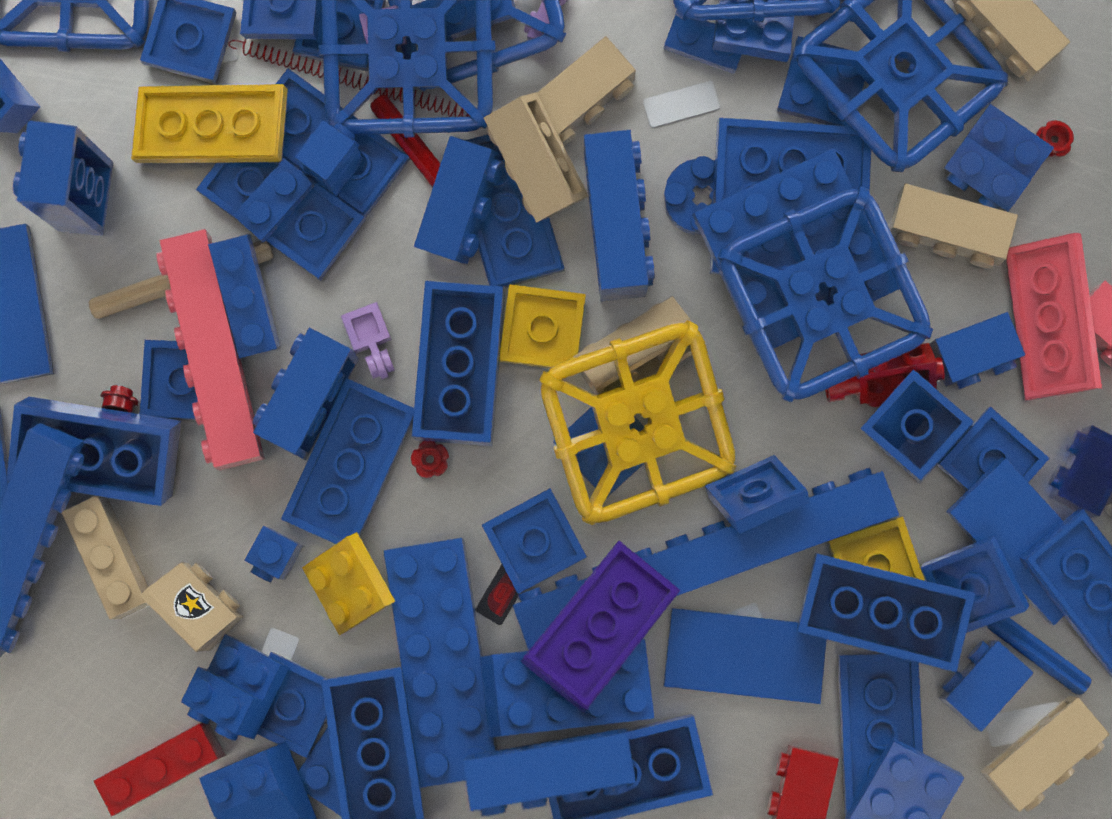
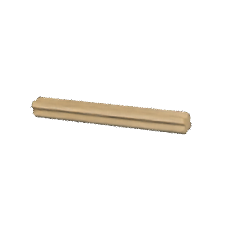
[89,241,274,319]

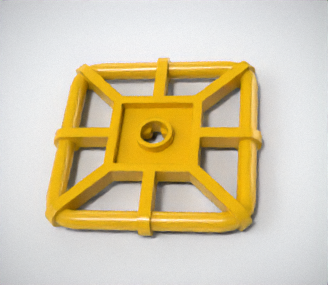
[539,320,737,525]

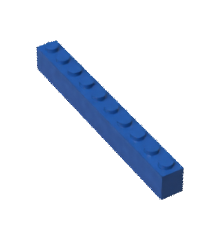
[512,467,899,650]

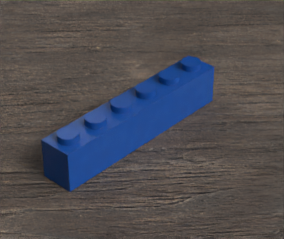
[0,423,84,657]

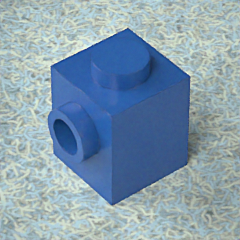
[244,526,304,583]

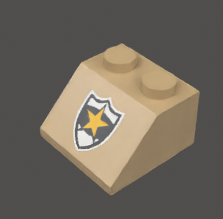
[140,562,243,652]

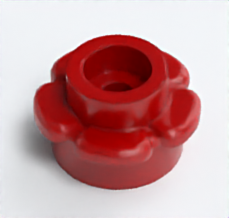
[1036,120,1074,157]
[100,385,139,413]
[411,441,449,478]

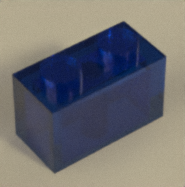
[1048,425,1112,518]

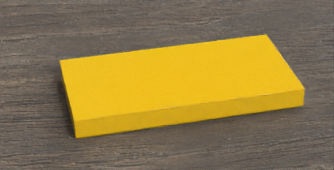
[131,84,288,163]

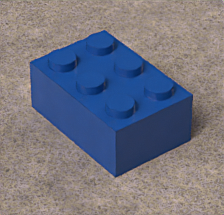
[253,327,359,460]

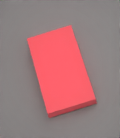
[1006,233,1102,400]

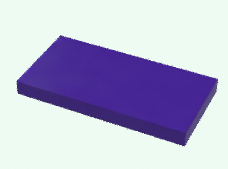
[521,540,681,713]

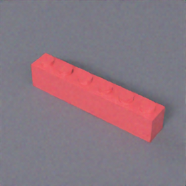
[156,229,265,471]

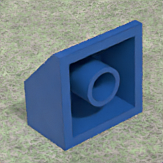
[861,370,974,484]

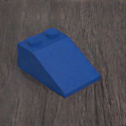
[199,741,317,819]

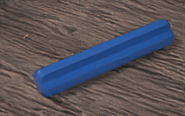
[987,617,1092,695]

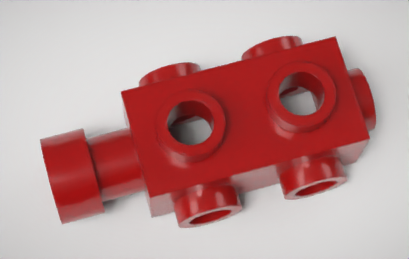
[823,343,945,407]

